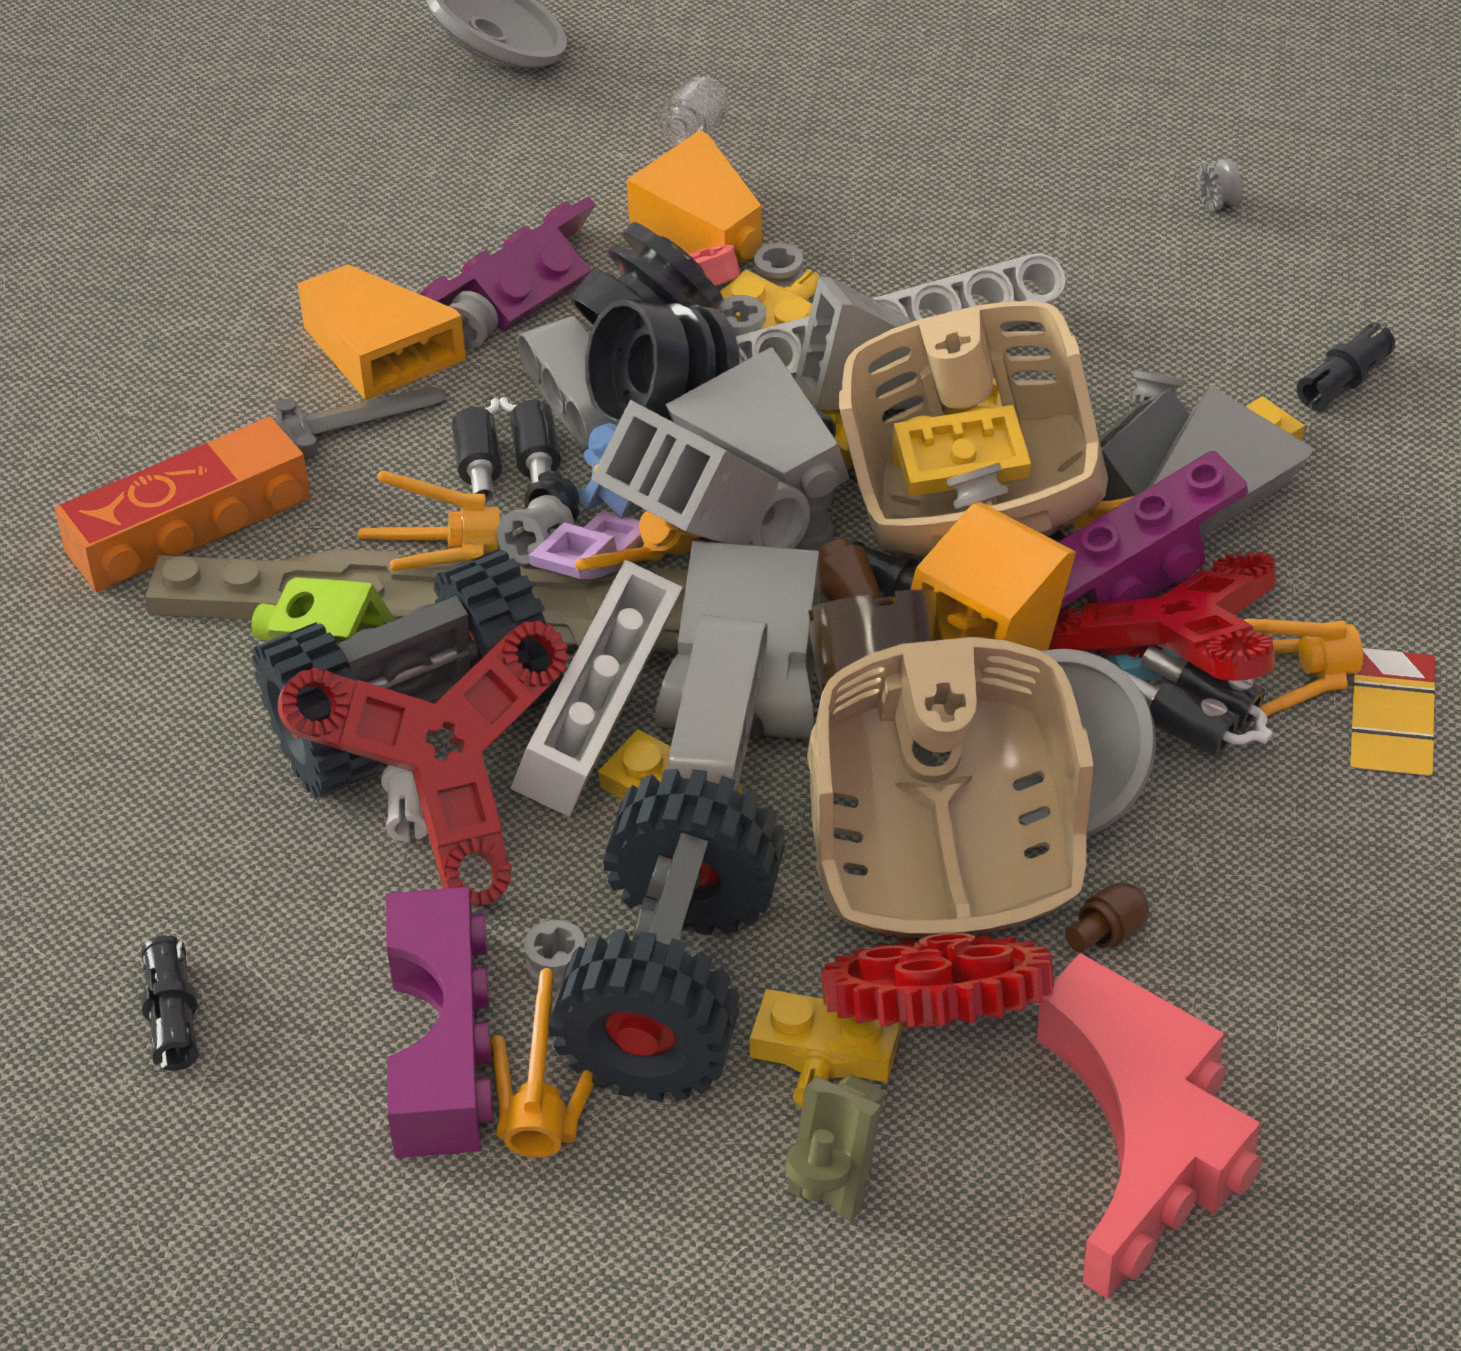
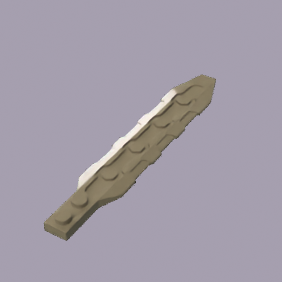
[145,549,829,652]

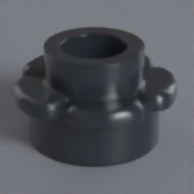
[524,471,580,529]

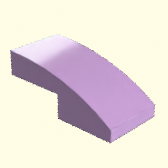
[529,510,644,579]

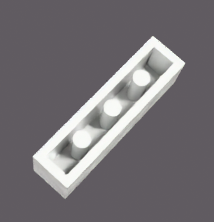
[510,560,682,817]

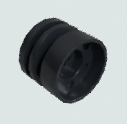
[568,222,724,326]
[585,299,739,426]

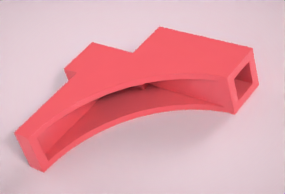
[1037,953,1262,1299]

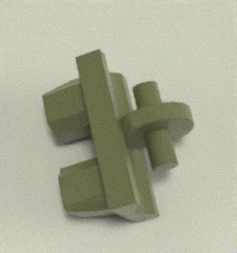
[785,1075,885,1221]

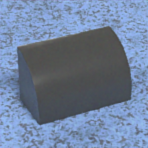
[1099,388,1189,501]

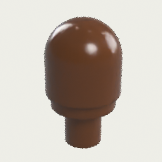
[1065,882,1149,952]

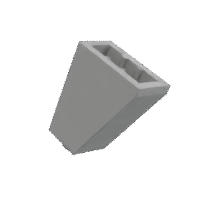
[795,277,943,410]
[666,347,850,502]
[1147,385,1314,537]

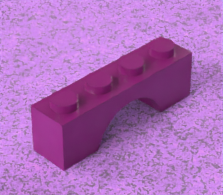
[386,887,494,1158]

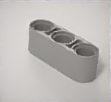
[517,316,609,449]
[667,614,768,792]

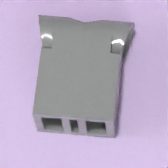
[591,400,810,549]
[655,541,821,740]

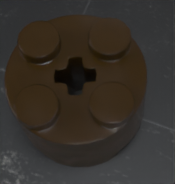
[808,590,943,699]

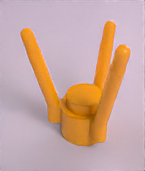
[575,464,702,571]
[357,471,500,571]
[1244,618,1363,717]
[492,968,594,1158]

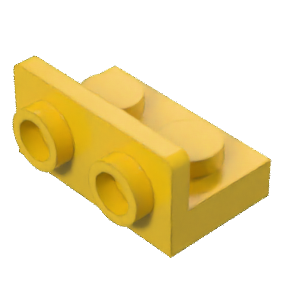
[891,405,1031,497]

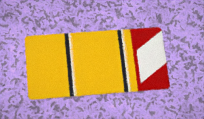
[1350,648,1435,776]

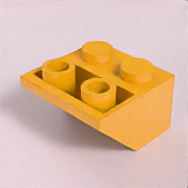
[910,502,1076,651]

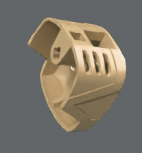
[839,301,1108,558]
[807,637,1094,938]

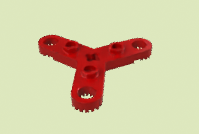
[1048,551,1277,681]
[278,621,569,908]

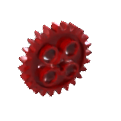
[821,933,1054,1028]

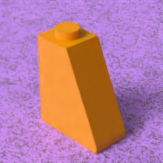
[627,130,763,266]
[298,264,466,401]

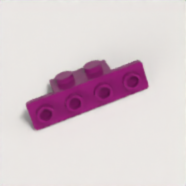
[420,196,596,331]
[1058,451,1248,608]

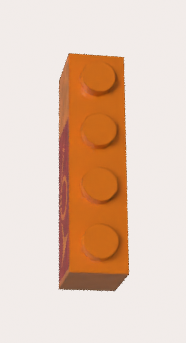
[54,416,311,592]

